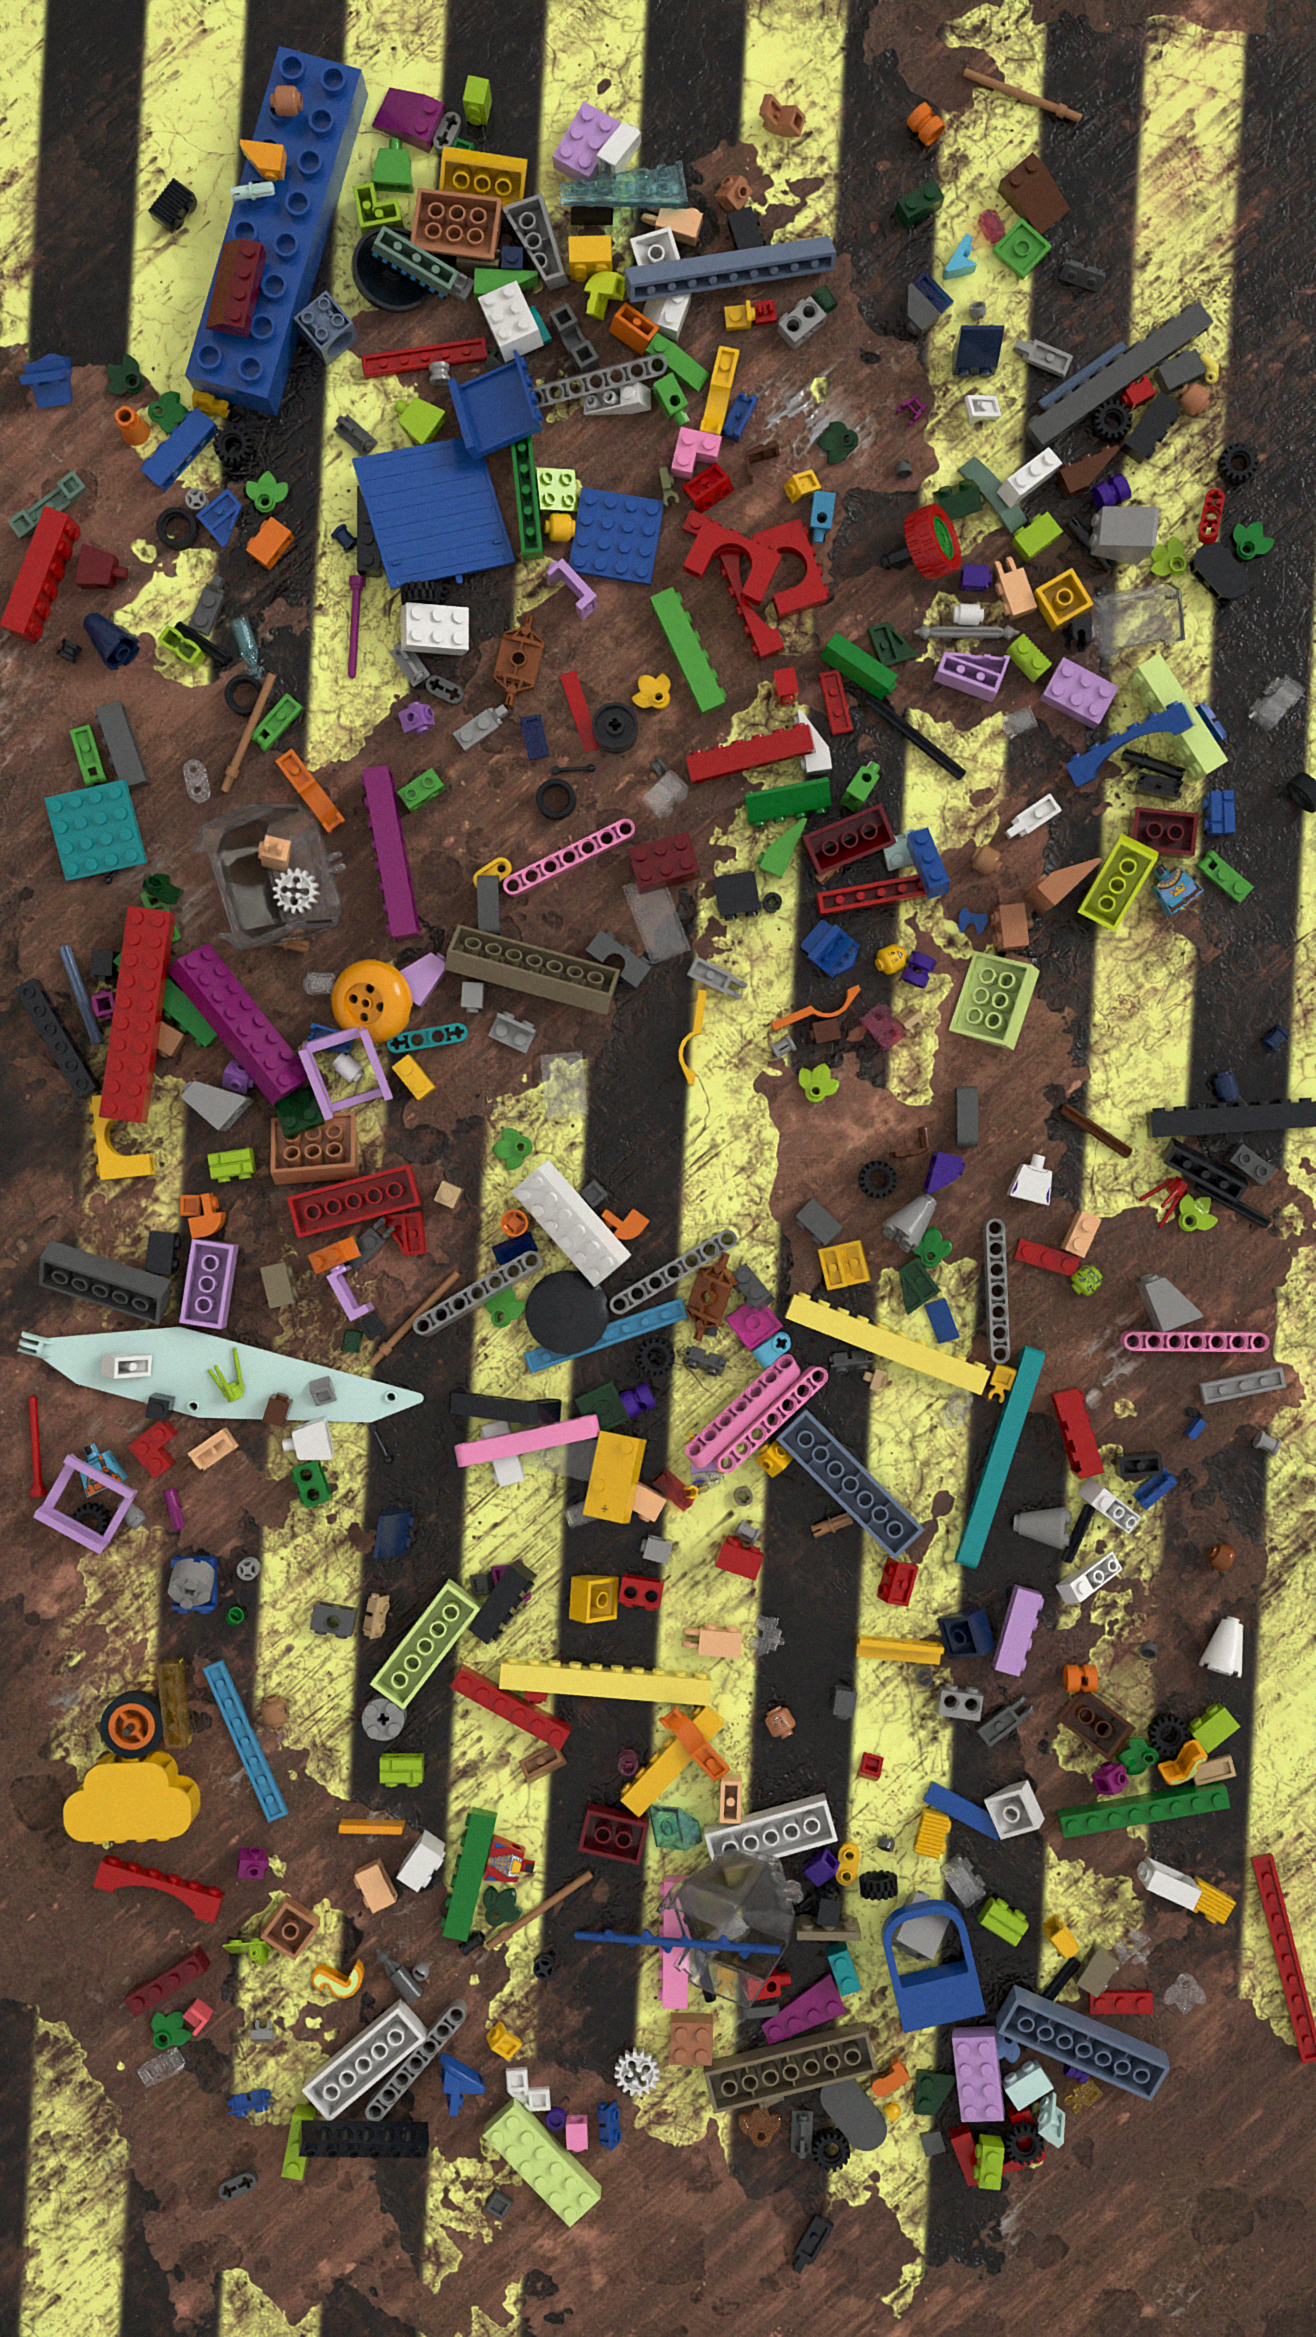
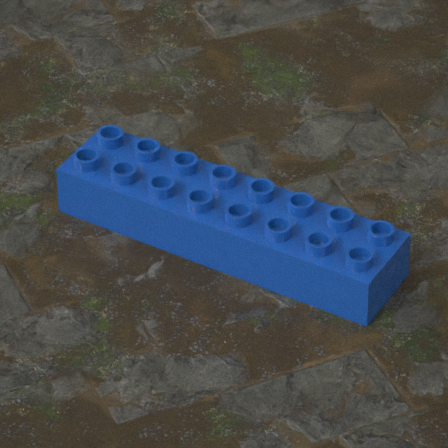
[185,46,368,416]

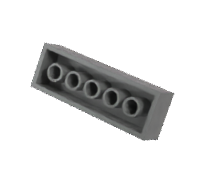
[39,1240,171,1325]

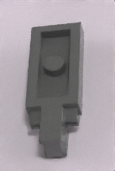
[188,575,225,636]

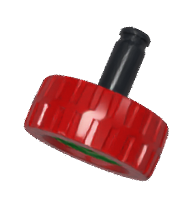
[881,504,961,580]

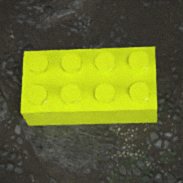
[1078,833,1159,931]

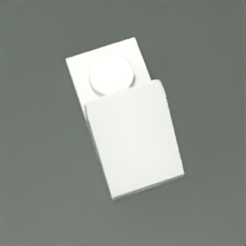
[964,395,1001,426]

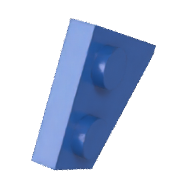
[196,488,243,549]

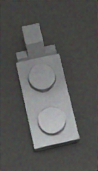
[1013,339,1073,378]
[453,704,509,752]

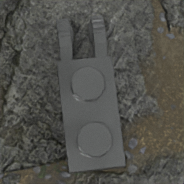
[348,1217,395,1271]
[976,1695,1034,1747]

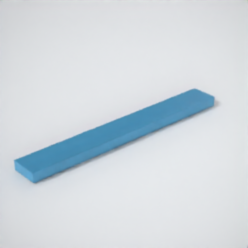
[524,1298,689,1373]
[203,1659,289,1823]

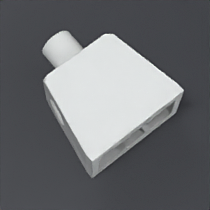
[282,1416,335,1460]

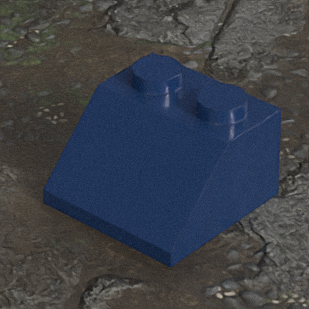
[937,1607,996,1659]

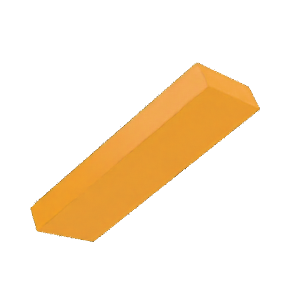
[339,1819,405,1835]

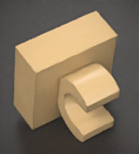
[895,1004,924,1033]
[863,1369,889,1392]

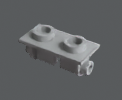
[390,642,430,687]

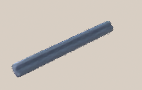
[1038,341,1128,411]
[58,945,104,1045]

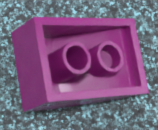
[372,87,446,153]

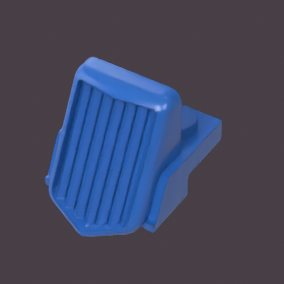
[19,353,73,408]
[801,920,860,978]
[439,2053,485,2116]

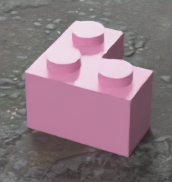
[671,427,722,480]

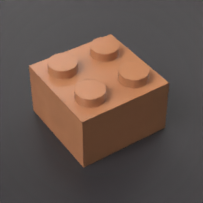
[990,903,1029,952]
[260,1894,320,1961]
[670,2012,713,2066]

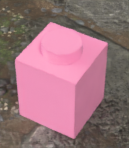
[566,2114,588,2152]

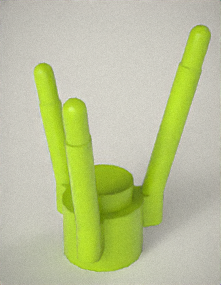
[208,1347,245,1403]

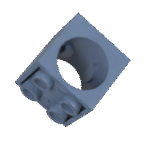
[293,291,359,366]

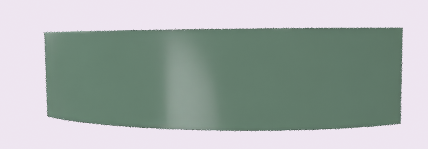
[958,456,1027,535]
[7,470,87,539]

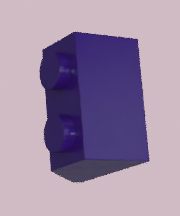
[922,1151,965,1194]

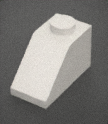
[100,1352,152,1379]

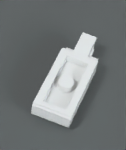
[1005,794,1062,839]

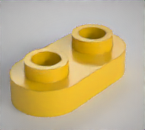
[473,857,512,888]
[835,1842,860,1886]

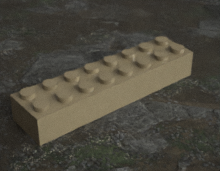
[444,924,620,1015]
[703,2021,878,2114]

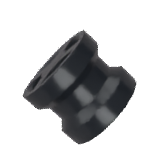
[56,638,82,664]
[533,1953,555,1980]

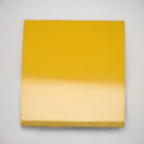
[818,1239,871,1291]

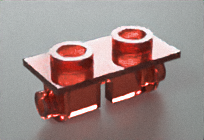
[652,1468,697,1512]

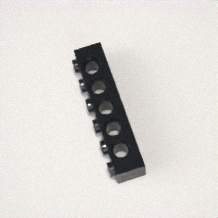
[14,978,102,1099]
[299,2120,429,2159]

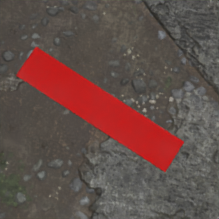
[560,670,600,753]

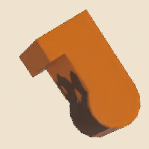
[870,2054,911,2097]

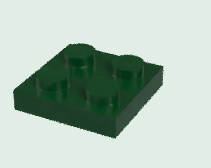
[274,1085,326,1139]
[574,1381,631,1431]

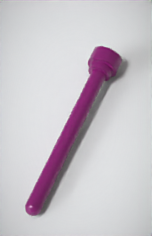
[348,575,366,679]

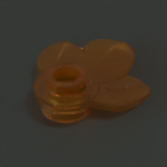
[739,2103,781,2148]

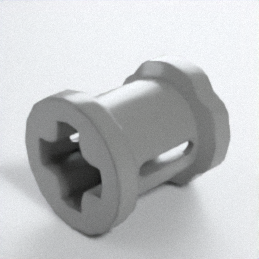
[769,1033,797,1060]
[1253,1430,1281,1456]
[734,1519,761,1546]

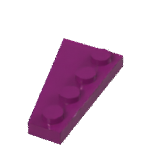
[761,1971,847,2045]

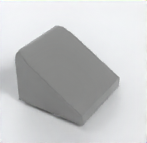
[310,1376,337,1406]

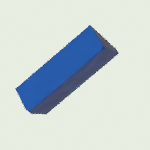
[924,1297,960,1344]

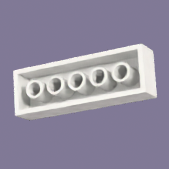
[512,1160,631,1287]
[704,1793,838,1875]
[302,1998,428,2121]

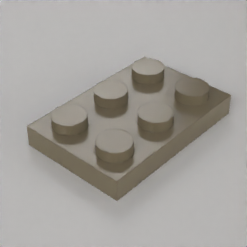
[794,1914,861,1941]

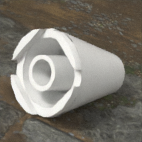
[1199,1616,1243,1678]

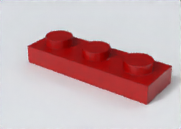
[1013,1239,1081,1276]
[1088,1990,1153,2014]

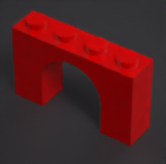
[752,518,830,620]
[683,519,782,607]
[948,2105,1047,2187]

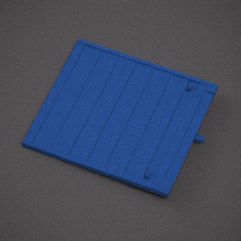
[352,437,516,590]

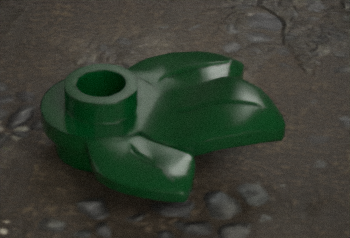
[106,354,144,395]
[817,421,859,464]
[142,874,183,905]
[483,1885,522,1927]

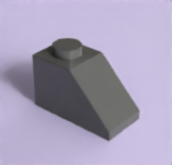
[905,282,940,338]

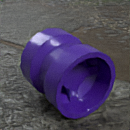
[1063,2063,1090,2084]

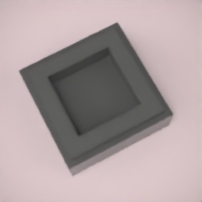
[579,1179,609,1208]
[919,2128,946,2157]
[485,2189,514,2220]

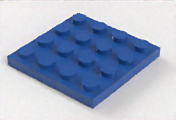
[569,487,664,586]

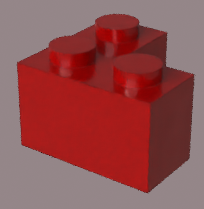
[128,1420,179,1479]
[714,1534,764,1581]

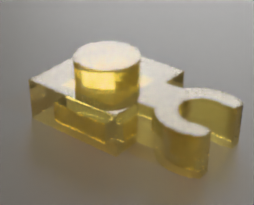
[1064,2077,1104,2115]

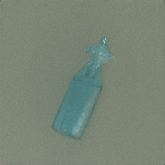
[230,617,264,681]

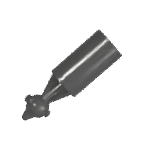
[375,1948,424,2004]

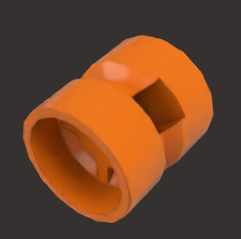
[906,102,946,146]
[500,1209,530,1237]
[1063,1664,1098,1692]

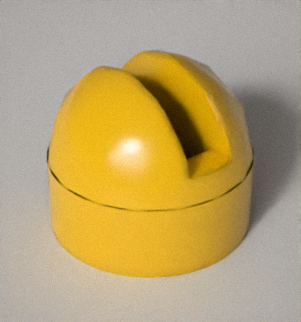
[883,2102,901,2122]

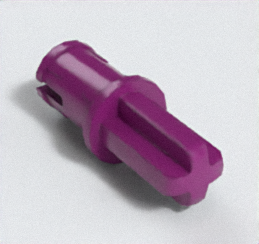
[162,1487,185,1530]

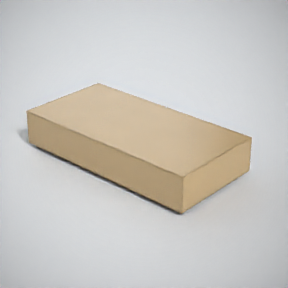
[1192,1754,1236,1786]

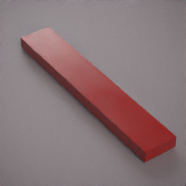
[361,337,488,379]

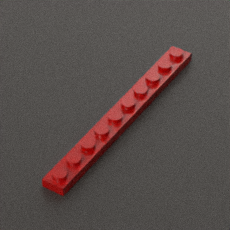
[1250,1853,1316,2064]

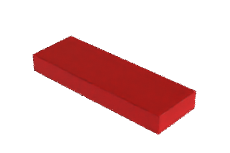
[818,670,853,736]

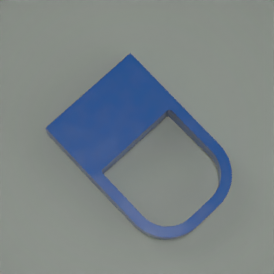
[881,1900,986,2033]

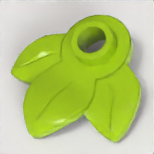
[1150,536,1187,576]
[798,1063,839,1103]
[1178,1194,1218,1231]

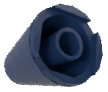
[83,613,140,670]

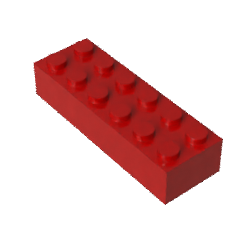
[0,505,80,644]
[287,1164,423,1238]

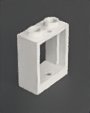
[1137,1856,1202,1911]

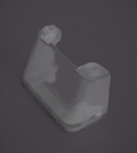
[1090,583,1185,659]

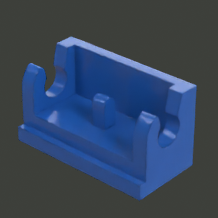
[721,391,757,443]
[307,1023,355,1055]

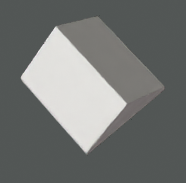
[630,226,680,266]

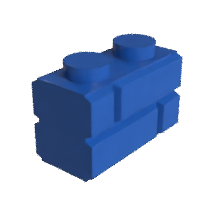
[1201,790,1236,836]

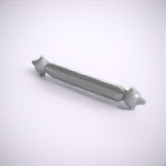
[914,624,1019,640]

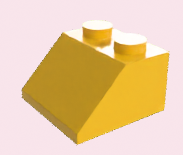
[569,1575,619,1624]

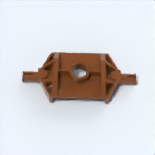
[493,615,545,707]
[685,1252,738,1341]

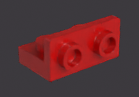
[682,462,734,514]
[877,1557,919,1607]

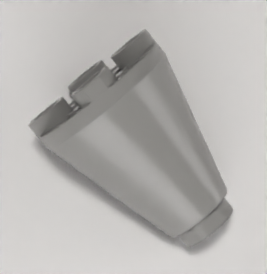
[882,1193,937,1253]
[1013,1507,1072,1550]

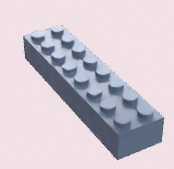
[775,1407,925,1559]
[995,1985,1170,2101]

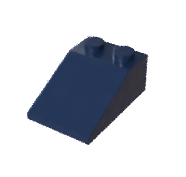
[952,325,1004,378]
[373,1506,415,1559]

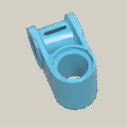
[751,1332,791,1369]

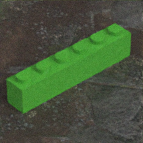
[650,587,727,716]

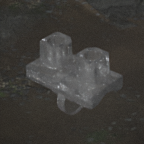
[748,1616,785,1656]
[1113,1926,1151,1966]

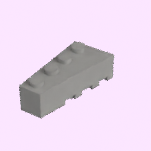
[502,193,569,291]

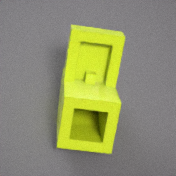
[584,271,625,321]

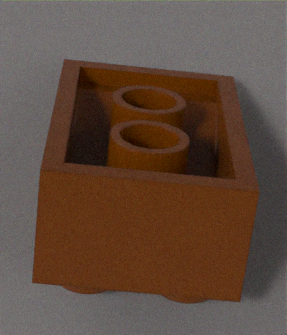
[997,152,1070,236]
[1057,1689,1136,1761]

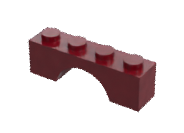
[123,1946,211,2018]

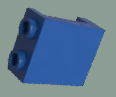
[171,1556,218,1614]

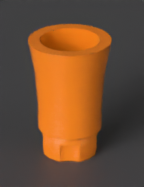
[115,406,150,446]

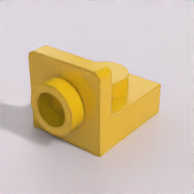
[724,300,755,331]
[784,469,821,504]
[486,2021,522,2060]

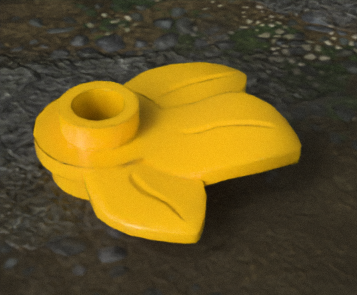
[632,673,671,709]

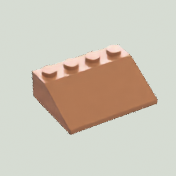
[410,188,503,261]
[1022,858,1102,916]
[270,1111,359,1185]

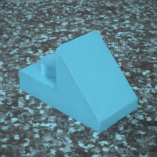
[942,233,977,280]

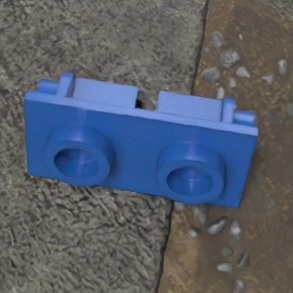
[1195,702,1227,743]
[1132,1467,1177,1510]
[227,2088,274,2118]
[597,2100,621,2151]

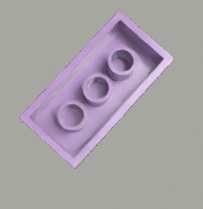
[179,1238,239,1329]
[952,2026,1005,2122]

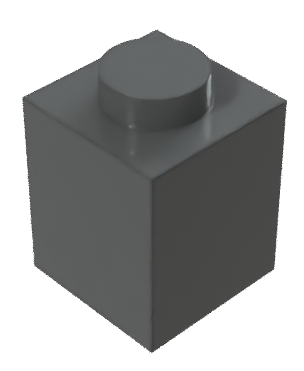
[831,1685,857,1720]

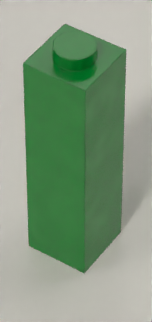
[820,632,898,700]

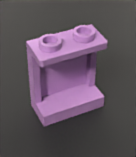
[547,558,598,621]
[326,1263,375,1322]

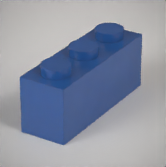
[906,827,950,899]

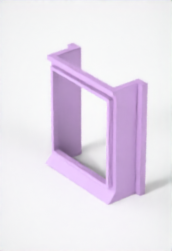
[298,1023,393,1120]
[33,1453,138,1554]

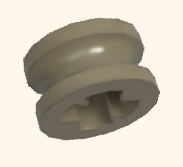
[734,1486,753,1506]

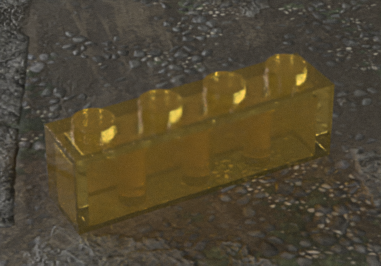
[156,1657,192,1750]

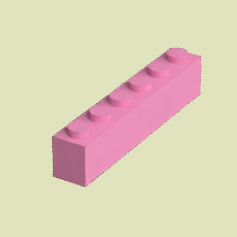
[658,1875,689,2009]

